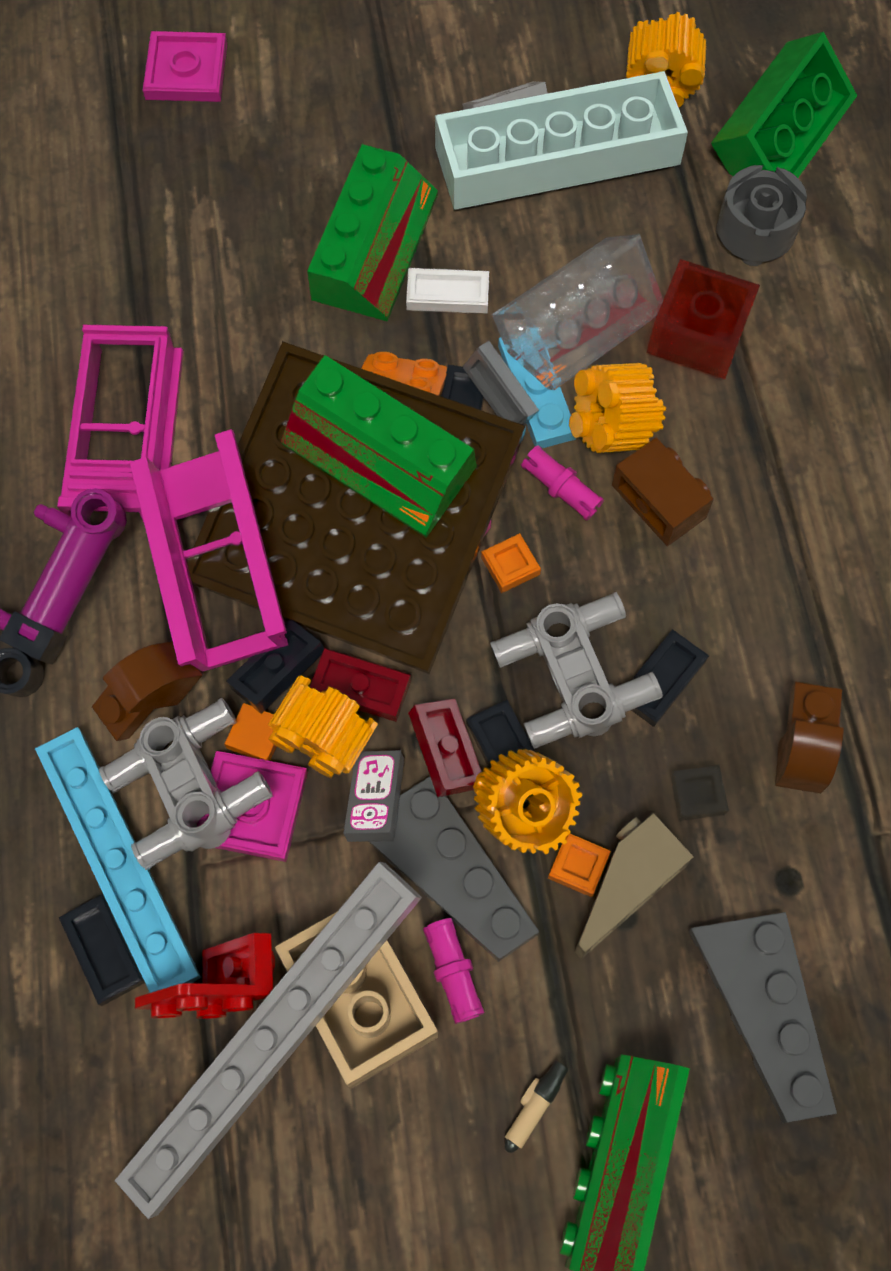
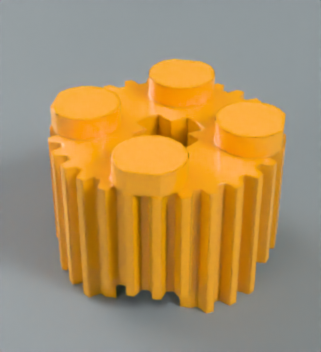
[626,12,706,107]
[569,363,666,453]
[268,675,378,778]
[473,749,583,854]

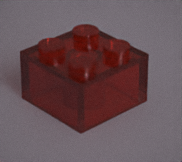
[647,259,760,379]

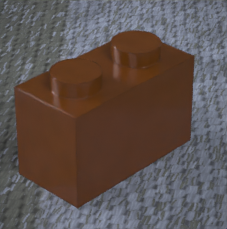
[612,437,714,547]

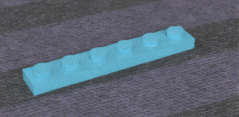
[35,727,201,993]

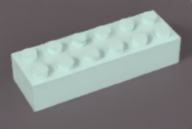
[435,71,688,210]

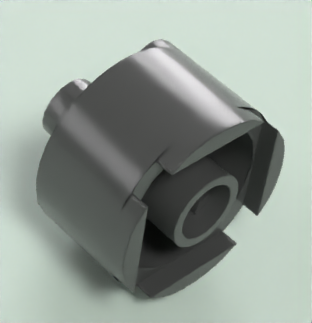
[716,165,807,266]

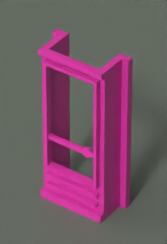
[57,325,183,522]
[129,429,288,672]

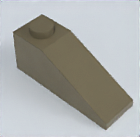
[574,813,693,959]

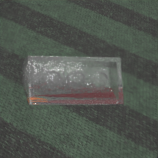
[492,234,667,390]

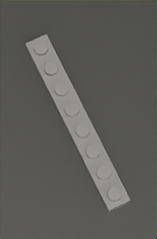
[114,862,422,1219]

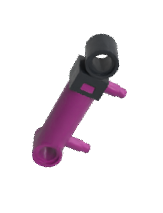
[0,488,127,697]

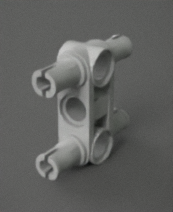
[490,592,663,749]
[99,698,274,870]

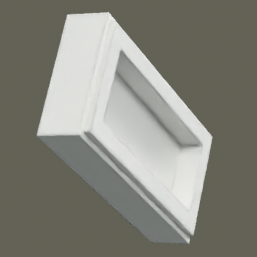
[406,268,489,313]

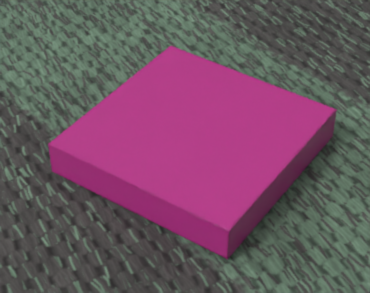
[143,31,227,102]
[197,751,308,862]

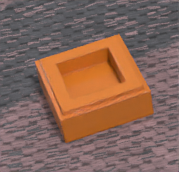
[481,533,541,593]
[224,703,277,761]
[548,834,611,897]

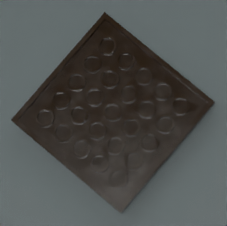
[187,341,526,674]

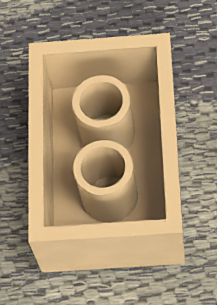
[275,911,438,1089]

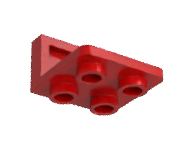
[135,933,275,1019]

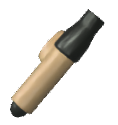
[505,1060,569,1153]

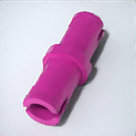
[521,445,604,521]
[423,918,485,1024]

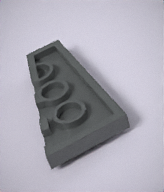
[368,777,539,962]
[688,912,837,1123]

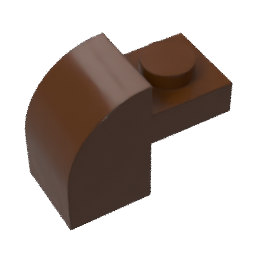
[92,642,202,741]
[775,682,844,794]

